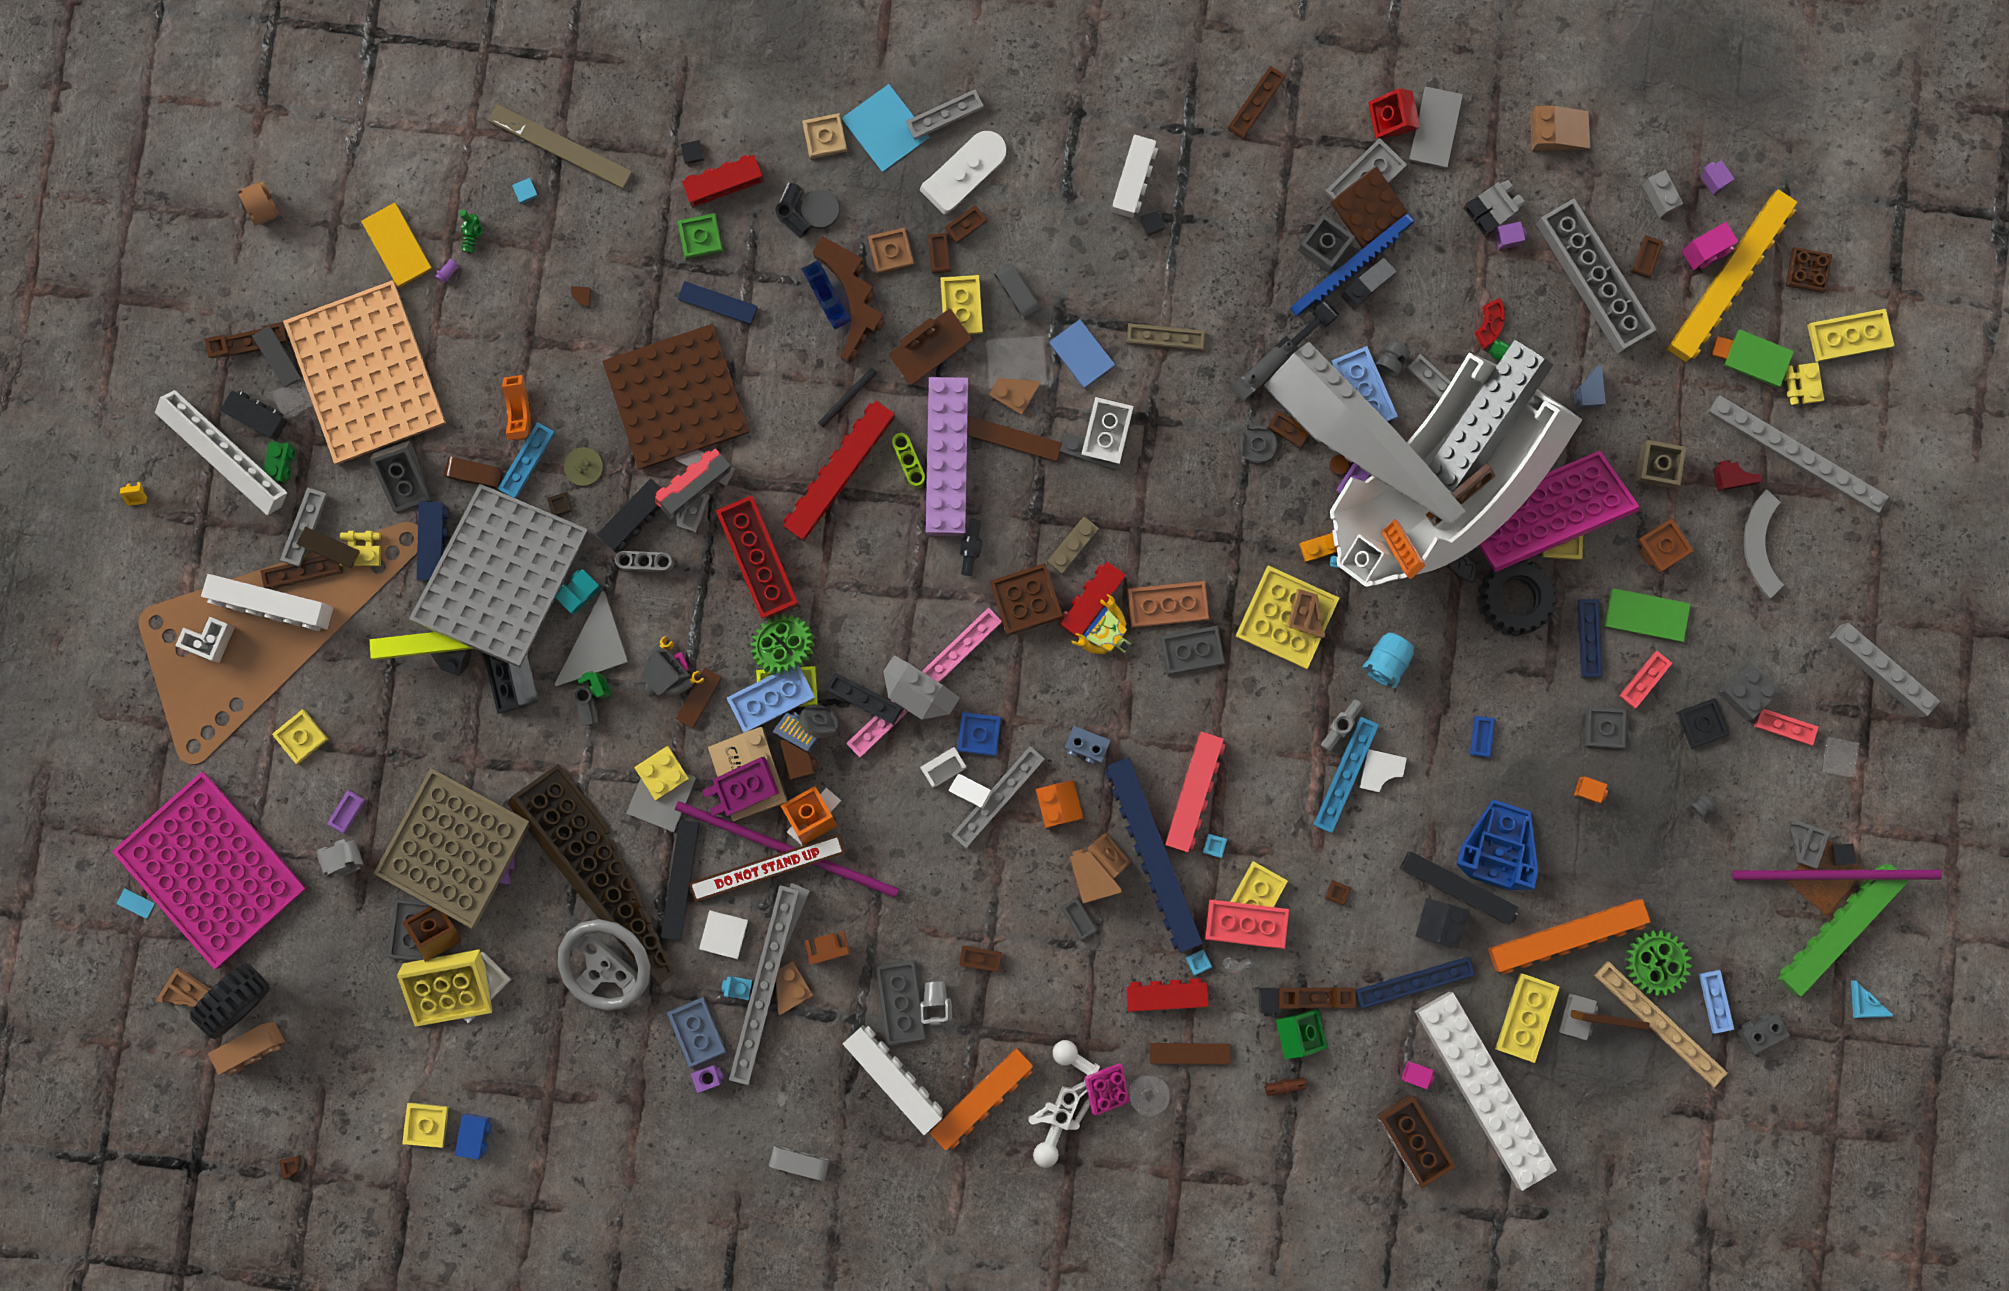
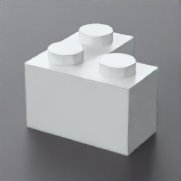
[175,617,235,663]

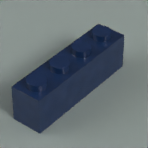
[417,502,449,582]

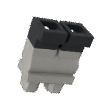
[1463,180,1525,238]

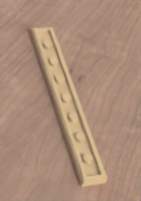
[1594,961,1728,1088]

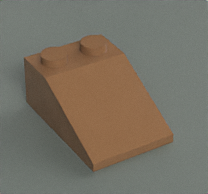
[1530,106,1590,151]

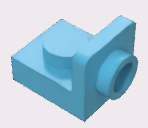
[721,976,753,1000]

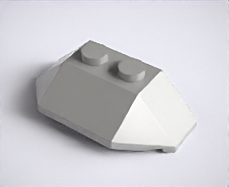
[883,655,960,720]

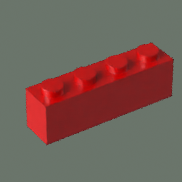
[682,155,764,208]
[1060,561,1126,640]
[1126,978,1208,1012]

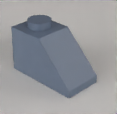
[1574,365,1606,409]

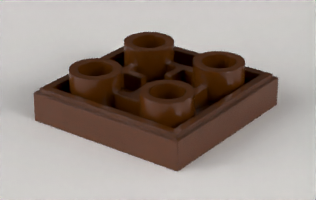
[1786,247,1832,293]

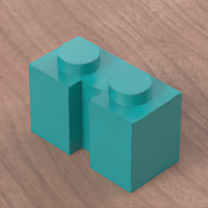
[555,569,602,615]

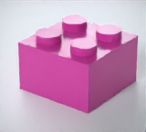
[1682,222,1739,271]

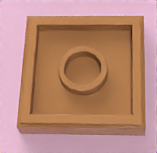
[868,228,914,275]
[1087,832,1131,879]

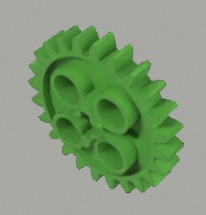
[750,614,814,676]
[1625,930,1692,996]

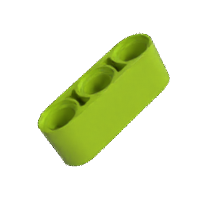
[892,433,926,489]

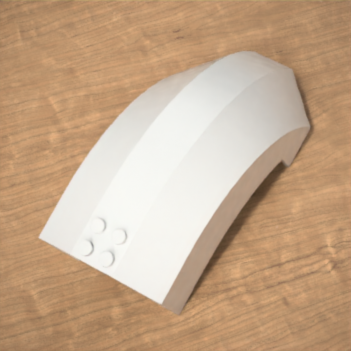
[1330,352,1582,587]

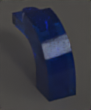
[801,260,851,330]

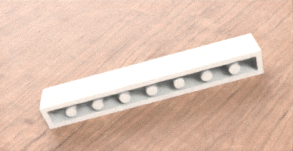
[155,390,287,515]

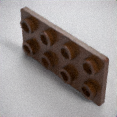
[889,309,972,385]

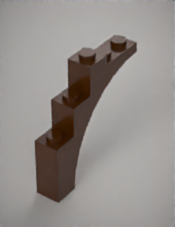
[812,236,885,364]

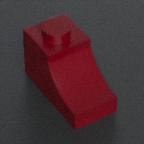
[1713,460,1762,491]

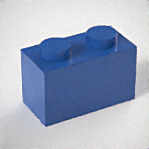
[455,1113,492,1160]

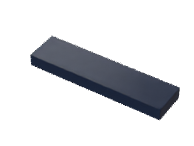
[678,281,758,325]
[1577,599,1602,678]

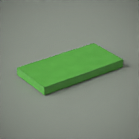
[1605,588,1690,642]

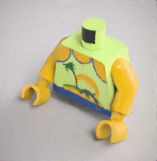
[1072,594,1131,654]

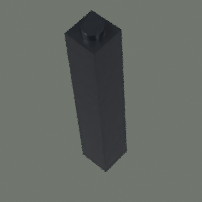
[1399,851,1518,925]

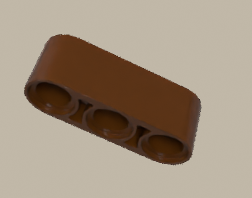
[443,457,503,489]

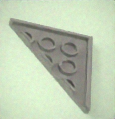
[555,591,629,687]

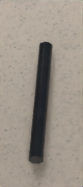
[818,368,877,428]

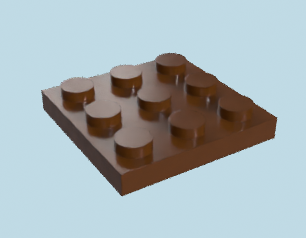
[1330,166,1408,249]
[990,563,1063,636]

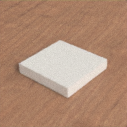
[699,910,749,959]

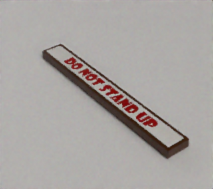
[689,833,846,902]

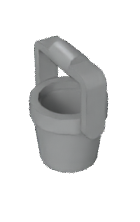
[920,982,952,1026]

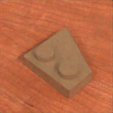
[1287,589,1325,638]
[776,961,813,1015]
[156,967,211,1007]

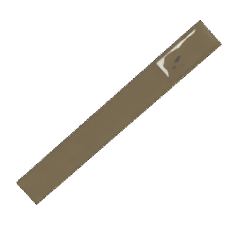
[488,104,633,190]

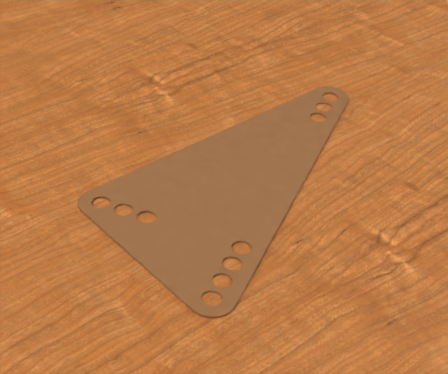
[138,522,418,764]

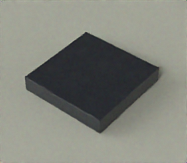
[1676,698,1729,749]

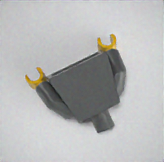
[642,636,705,697]

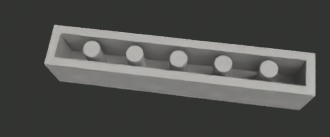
[1828,623,1940,718]

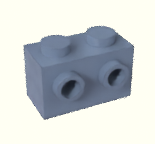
[1064,726,1110,765]

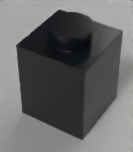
[1259,988,1281,1017]

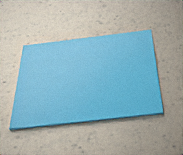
[841,84,930,172]

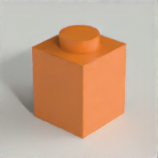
[1574,776,1608,804]

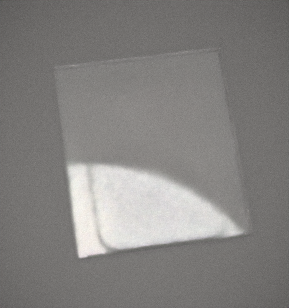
[271,377,313,420]
[1821,737,1859,778]

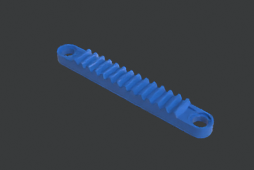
[1290,213,1415,316]

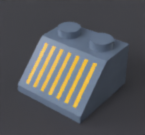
[773,712,820,753]

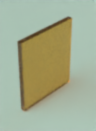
[1786,840,1863,915]

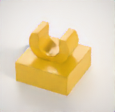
[120,482,147,506]

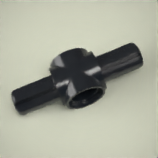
[960,519,982,576]

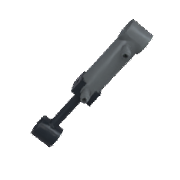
[1230,300,1340,402]

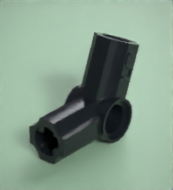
[775,182,811,239]

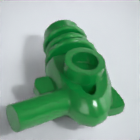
[459,209,482,253]

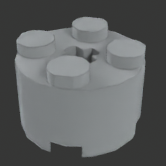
[316,839,364,880]

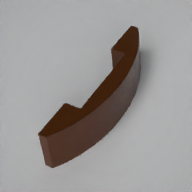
[204,322,287,358]
[1279,987,1356,1009]

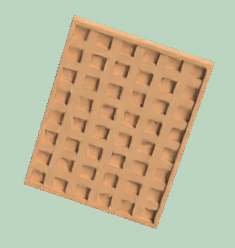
[283,280,446,465]

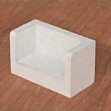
[920,747,967,788]

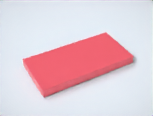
[1205,899,1289,949]

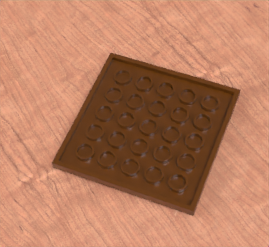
[603,324,750,470]

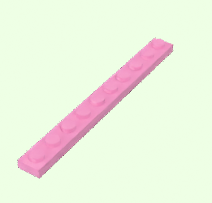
[846,608,1002,758]

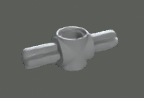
[1321,699,1363,751]

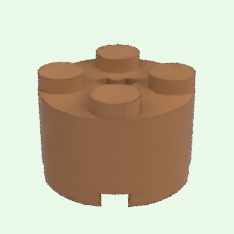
[237,181,280,227]

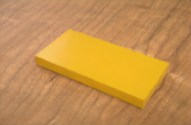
[361,203,433,288]

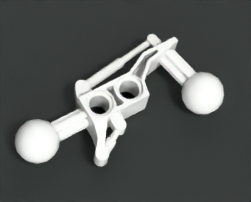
[1028,1040,1100,1168]

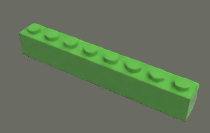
[1777,864,1909,997]

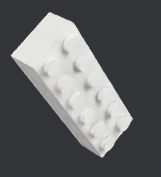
[201,574,334,632]
[843,1025,943,1135]

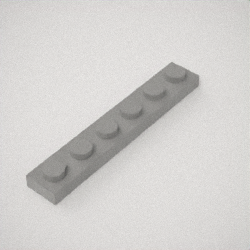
[952,746,1045,848]

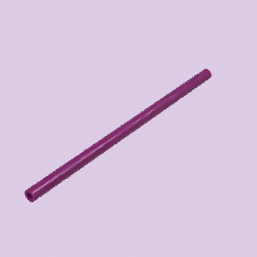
[675,801,899,898]

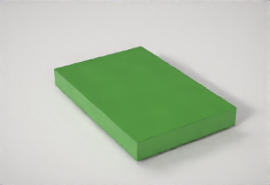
[1724,329,1794,388]

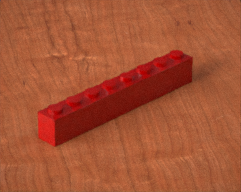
[783,400,895,542]

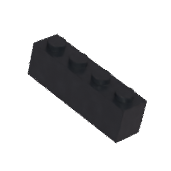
[596,478,661,553]

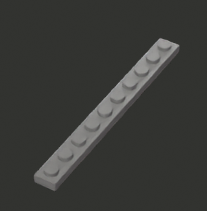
[1708,395,1889,514]
[729,885,799,1085]

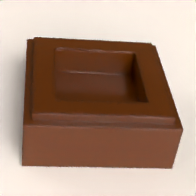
[1325,880,1351,906]

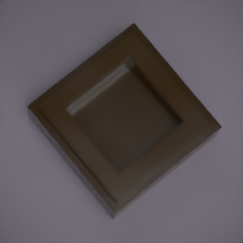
[547,492,572,516]

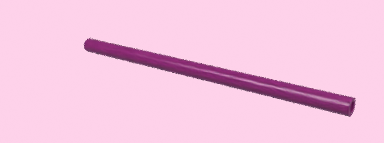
[1732,870,1942,880]

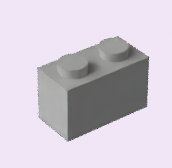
[1642,170,1683,219]
[1559,994,1598,1040]

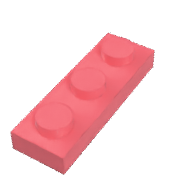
[1618,651,1672,709]
[1754,709,1818,746]

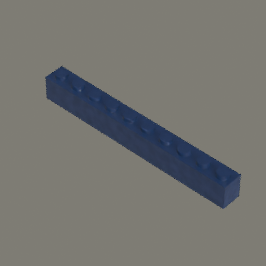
[1104,758,1203,952]

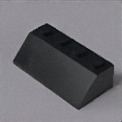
[483,653,538,714]

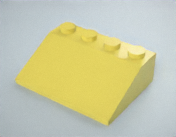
[397,949,492,1027]

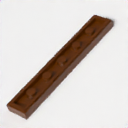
[967,416,1062,462]

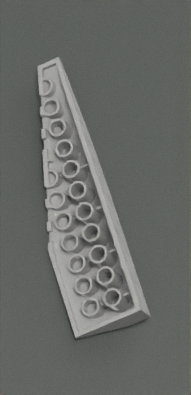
[1264,342,1466,525]

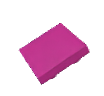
[1084,1064,1130,1116]

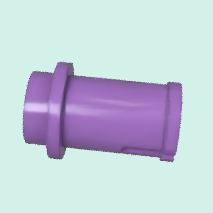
[435,259,460,284]

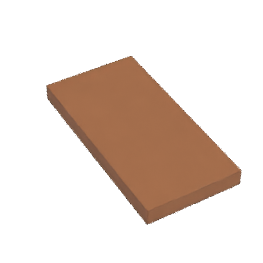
[1127,581,1210,628]

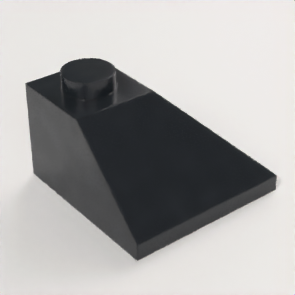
[431,649,472,676]

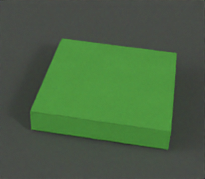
[677,213,723,259]

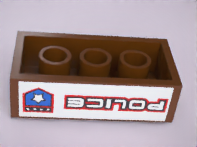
[1376,1095,1457,1188]

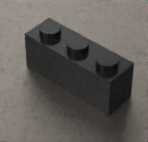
[220,390,288,441]

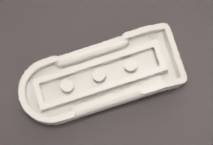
[920,131,1006,215]

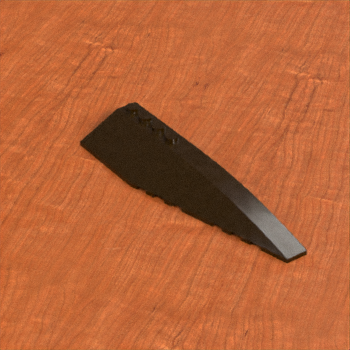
[507,764,675,985]

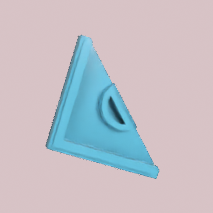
[1851,980,1893,1018]

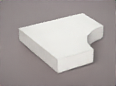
[1359,749,1407,792]

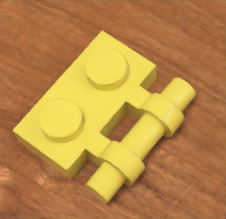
[1784,362,1824,405]
[339,531,381,566]

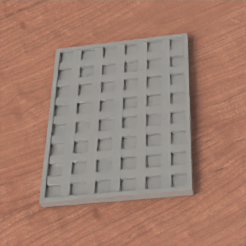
[409,484,588,668]

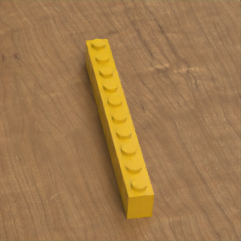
[1667,189,1797,362]

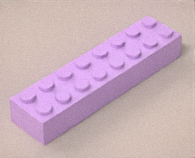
[926,377,968,536]

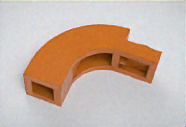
[502,375,531,440]

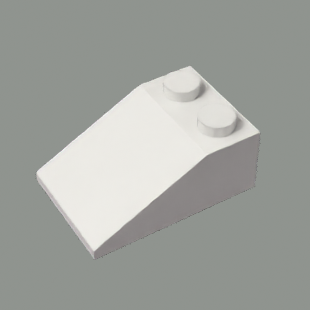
[1081,397,1134,464]

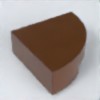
[571,286,591,308]
[279,1155,301,1180]

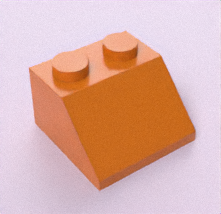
[1036,780,1083,828]
[780,786,837,845]

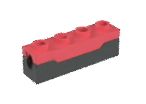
[655,449,731,520]

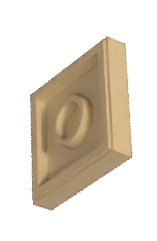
[802,113,848,159]

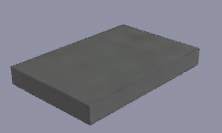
[1160,626,1225,675]
[387,898,430,961]

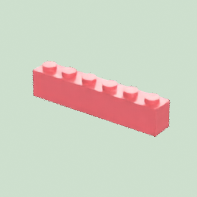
[1164,731,1226,852]

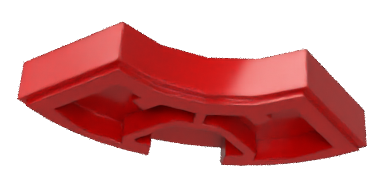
[1474,298,1505,350]

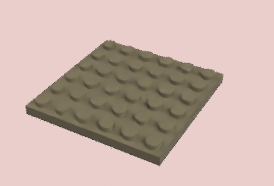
[373,768,530,929]

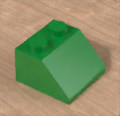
[1276,1009,1327,1059]

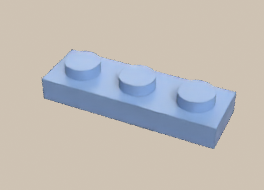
[1699,970,1734,1034]

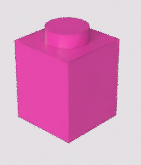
[1401,1060,1435,1089]

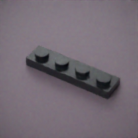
[825,673,903,725]

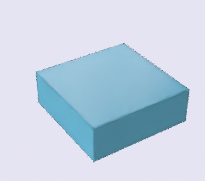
[512,178,538,204]
[1202,834,1227,858]
[1185,949,1212,976]

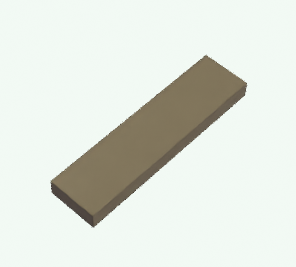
[1126,323,1205,351]

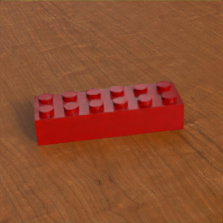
[716,495,800,621]

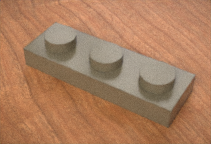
[1047,517,1099,574]

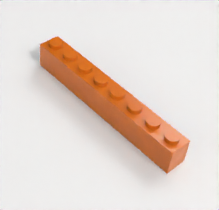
[1487,899,1650,974]

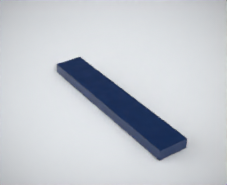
[1356,956,1476,1009]

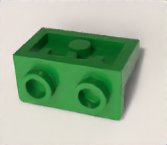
[263,441,295,484]
[578,671,613,700]

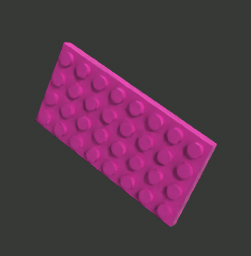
[1478,451,1640,572]

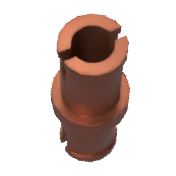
[1264,1077,1307,1097]

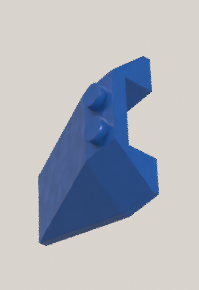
[1456,799,1538,890]

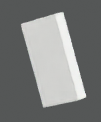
[948,774,992,809]

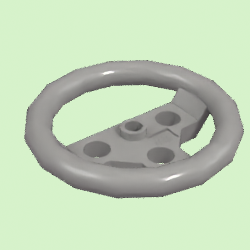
[557,919,651,1011]

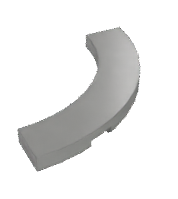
[1744,489,1784,599]

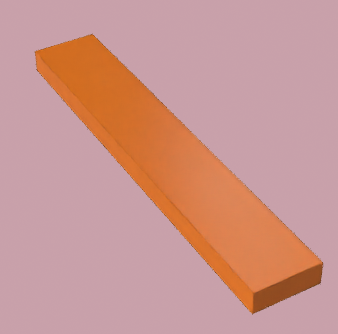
[1381,519,1426,580]

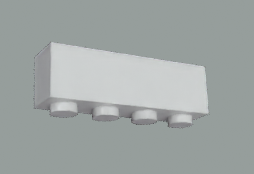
[1111,134,1158,218]

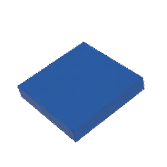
[957,712,1001,756]

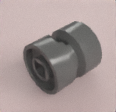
[1375,340,1411,377]

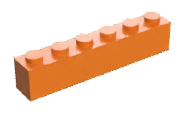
[929,1048,1033,1151]

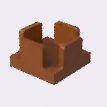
[1638,518,1694,573]
[805,930,851,965]

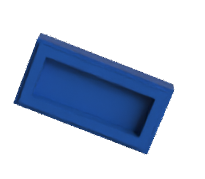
[1470,716,1495,758]

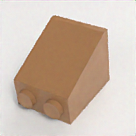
[1069,849,1122,903]

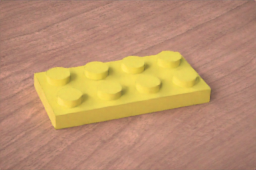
[1807,309,1894,362]
[1495,973,1559,1063]

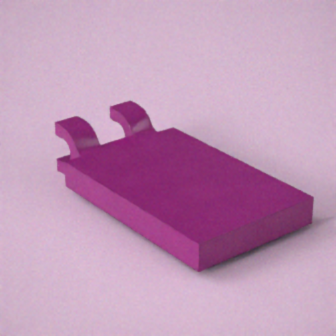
[702,756,779,816]

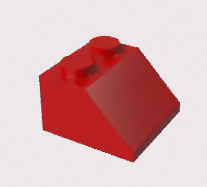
[1368,88,1420,139]

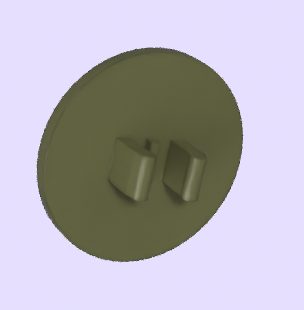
[564,447,603,486]

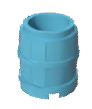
[1362,633,1414,688]

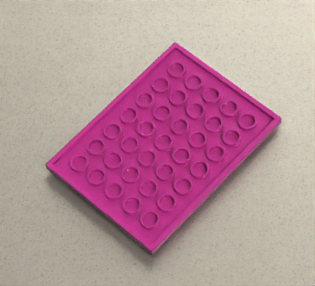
[112,771,307,970]

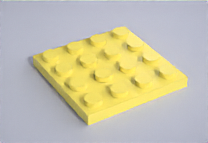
[1235,565,1339,670]

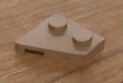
[989,378,1041,415]

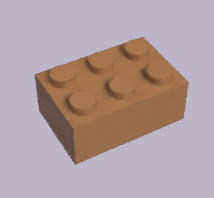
[208,1022,285,1076]

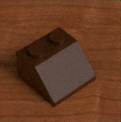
[780,740,819,781]
[402,906,461,962]

